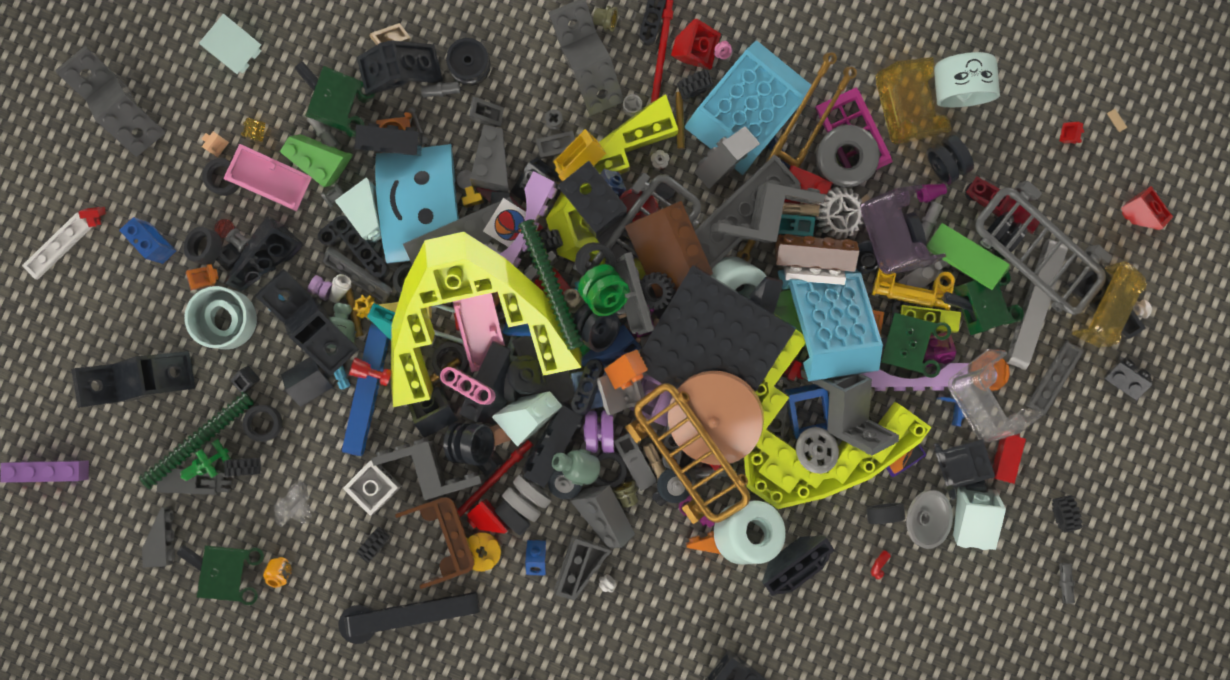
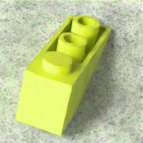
[901,305,961,333]

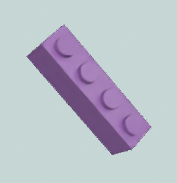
[1,460,89,483]

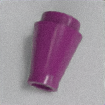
[916,183,947,203]

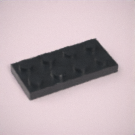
[512,336,575,404]

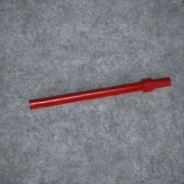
[651,0,674,103]
[457,440,533,517]

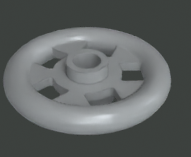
[796,427,839,474]

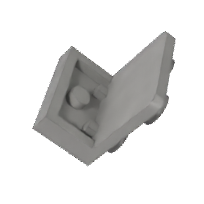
[597,375,645,415]

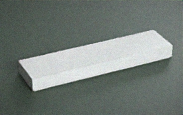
[22,212,92,280]

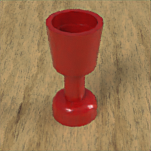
[348,357,392,386]

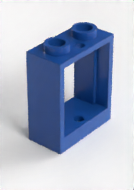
[119,217,176,264]
[785,384,829,439]

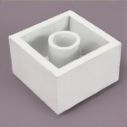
[343,460,402,516]

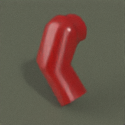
[870,550,891,580]

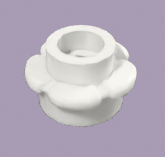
[651,150,670,168]
[599,574,616,592]

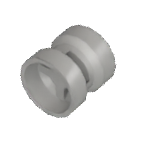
[623,94,642,117]

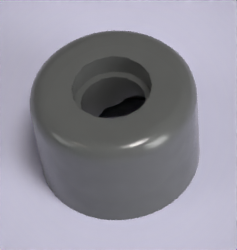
[815,125,880,188]

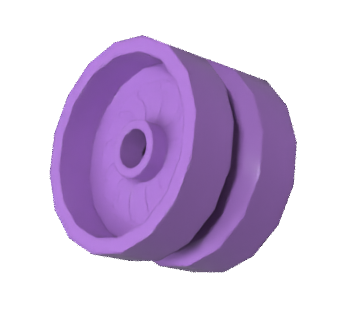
[584,410,614,453]

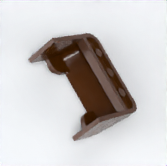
[395,497,475,589]

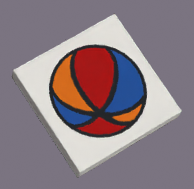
[483,198,526,247]

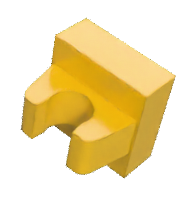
[462,186,484,208]

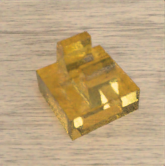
[241,118,266,142]

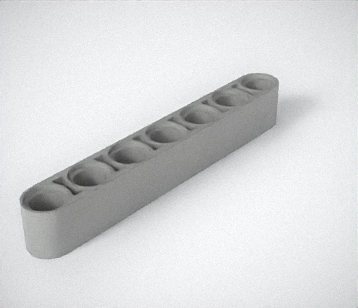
[1006,239,1068,369]

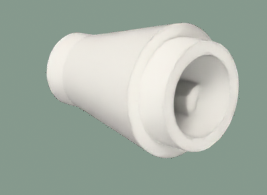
[329,274,351,303]

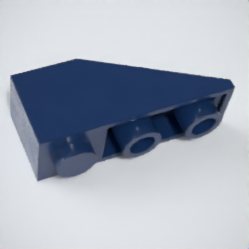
[582,324,642,369]

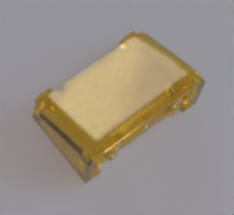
[876,57,952,144]

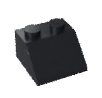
[408,382,458,438]

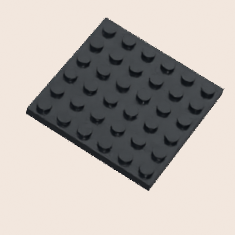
[639,265,796,392]

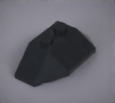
[762,536,834,596]

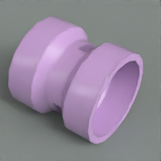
[307,275,332,301]

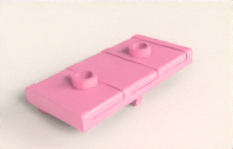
[224,144,312,212]
[453,293,505,372]

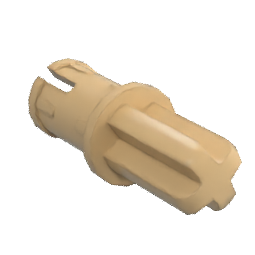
[782,202,820,217]
[643,443,666,480]

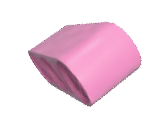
[440,367,495,405]

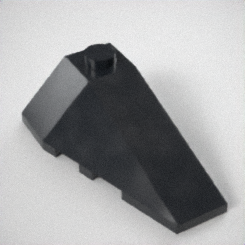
[224,216,303,292]
[459,341,511,424]

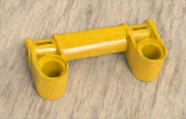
[872,260,955,311]

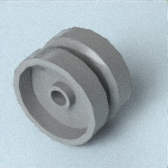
[502,474,552,522]

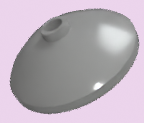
[906,490,953,549]

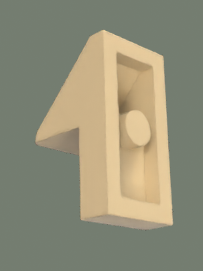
[369,23,411,45]

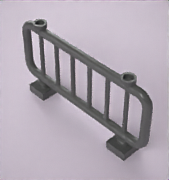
[572,173,701,315]
[975,181,1113,315]

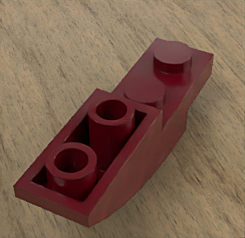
[966,176,1040,235]

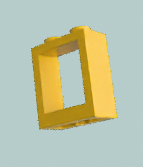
[553,129,606,181]

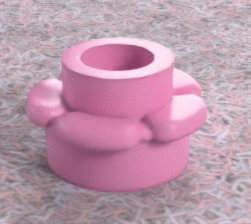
[714,41,732,59]

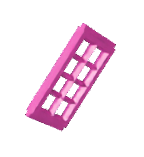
[815,87,893,170]

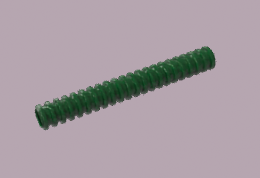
[518,219,584,350]
[139,392,254,489]

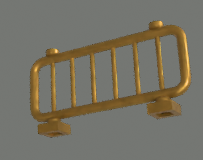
[625,383,750,524]

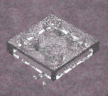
[274,480,311,527]

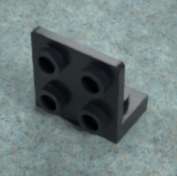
[511,157,562,206]

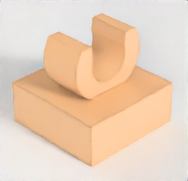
[201,131,229,157]

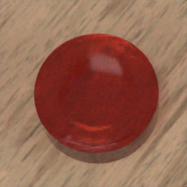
[215,219,236,238]

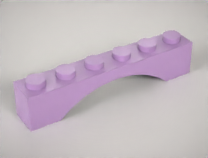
[500,171,557,268]
[861,363,970,391]

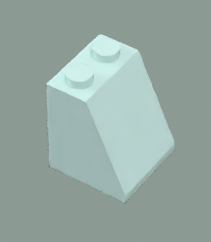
[198,14,262,74]
[335,178,382,243]
[492,391,562,446]
[953,486,1006,550]

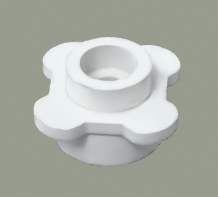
[1133,300,1152,319]

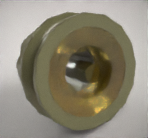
[593,6,618,32]
[612,481,639,508]

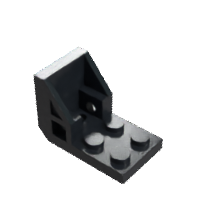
[356,40,443,94]
[705,650,768,680]

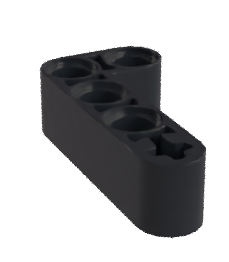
[318,216,390,279]

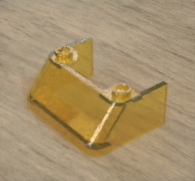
[1072,261,1147,348]

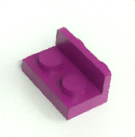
[923,332,956,367]

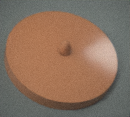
[668,371,764,465]

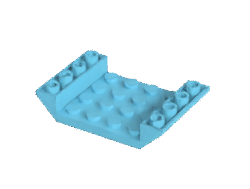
[684,40,811,175]
[778,269,883,381]

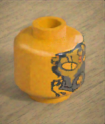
[263,557,293,588]

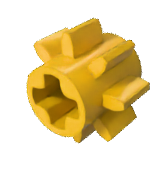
[353,295,378,319]

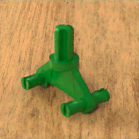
[180,439,231,481]

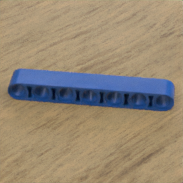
[342,323,390,457]

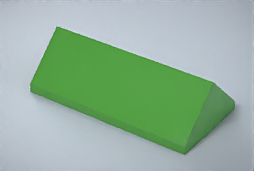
[926,223,1010,290]

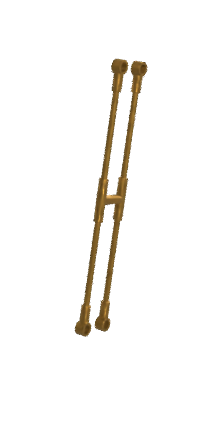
[737,53,857,261]

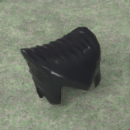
[856,240,883,275]

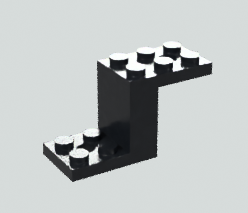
[557,161,636,262]
[255,269,359,376]
[71,351,196,408]

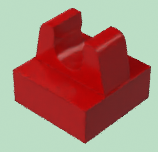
[1059,122,1084,144]
[78,207,106,227]
[782,360,804,381]

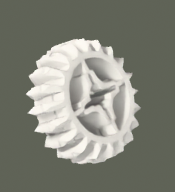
[815,187,865,239]

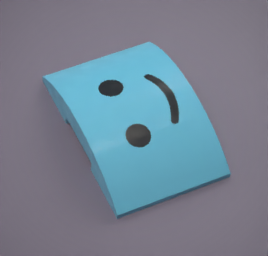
[375,144,459,264]

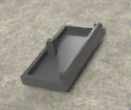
[614,252,654,335]

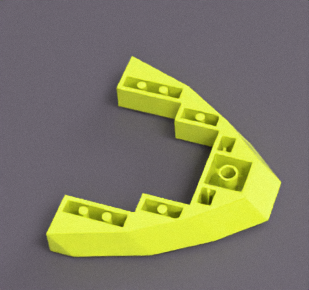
[546,94,678,280]
[391,232,582,407]
[744,315,932,509]

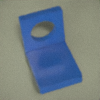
[936,397,966,426]
[525,540,546,575]

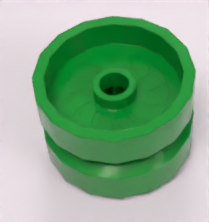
[578,264,630,316]

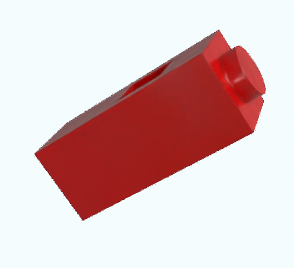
[993,431,1026,484]

